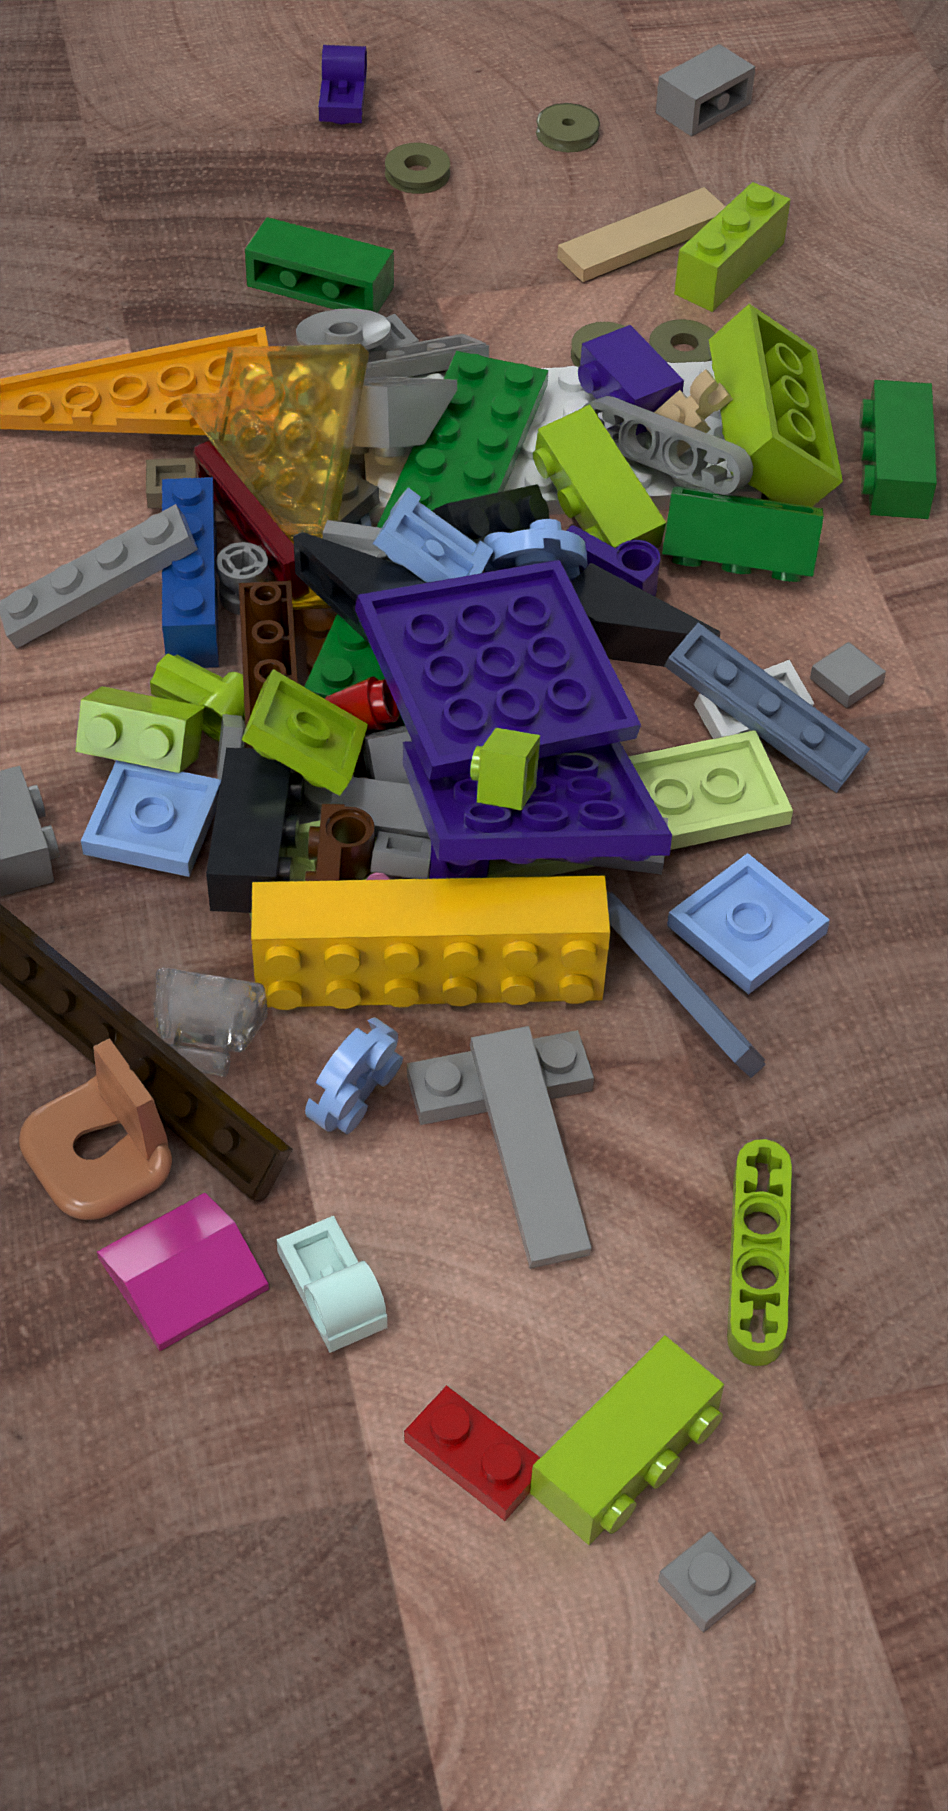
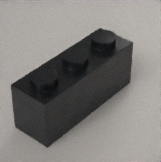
[206,747,305,913]

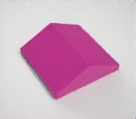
[97,1193,269,1351]

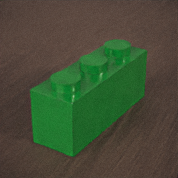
[245,217,394,313]
[859,379,937,519]
[662,486,824,582]

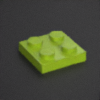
[242,669,368,796]

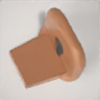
[19,1038,172,1220]

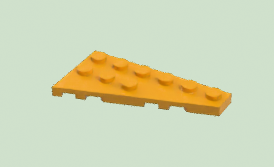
[0,326,286,438]

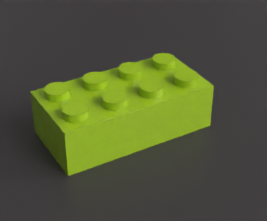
[709,304,843,507]

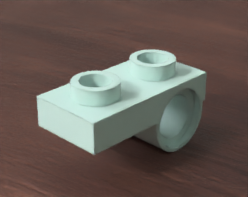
[277,1216,388,1353]

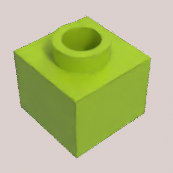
[470,728,540,810]

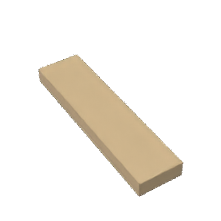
[557,187,726,282]

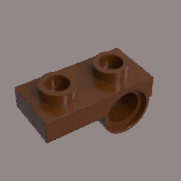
[305,804,375,881]

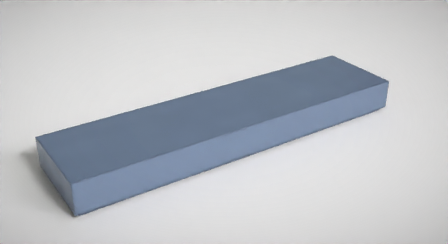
[664,623,870,793]
[607,891,766,1078]

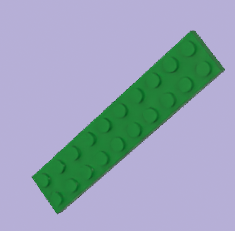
[304,351,548,726]

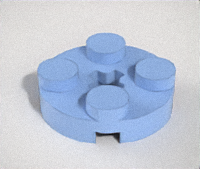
[484,519,587,582]
[305,1017,403,1134]

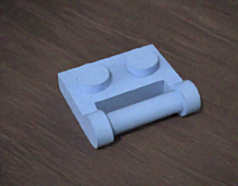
[373,488,493,583]

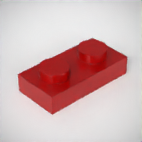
[404,1385,540,1521]

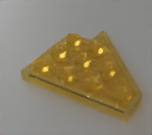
[181,344,369,541]

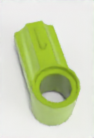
[150,653,245,741]

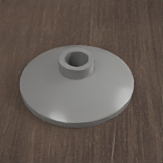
[296,308,391,358]

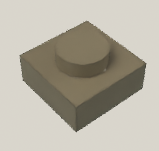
[146,458,197,508]

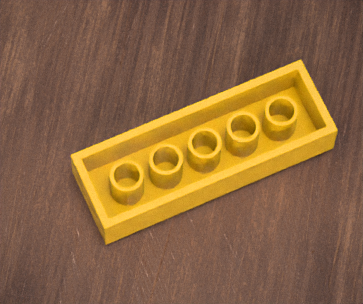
[251,875,610,1010]

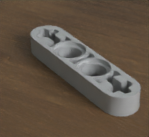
[582,396,753,495]

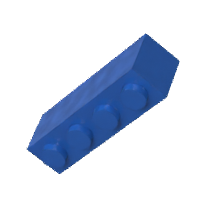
[162,477,219,668]

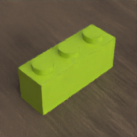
[674,182,791,312]
[533,404,666,548]
[530,1335,725,1545]

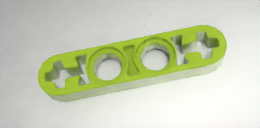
[727,1139,792,1366]

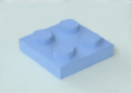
[81,760,221,877]
[667,853,830,995]

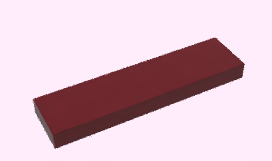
[193,441,310,600]

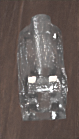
[153,967,268,1077]

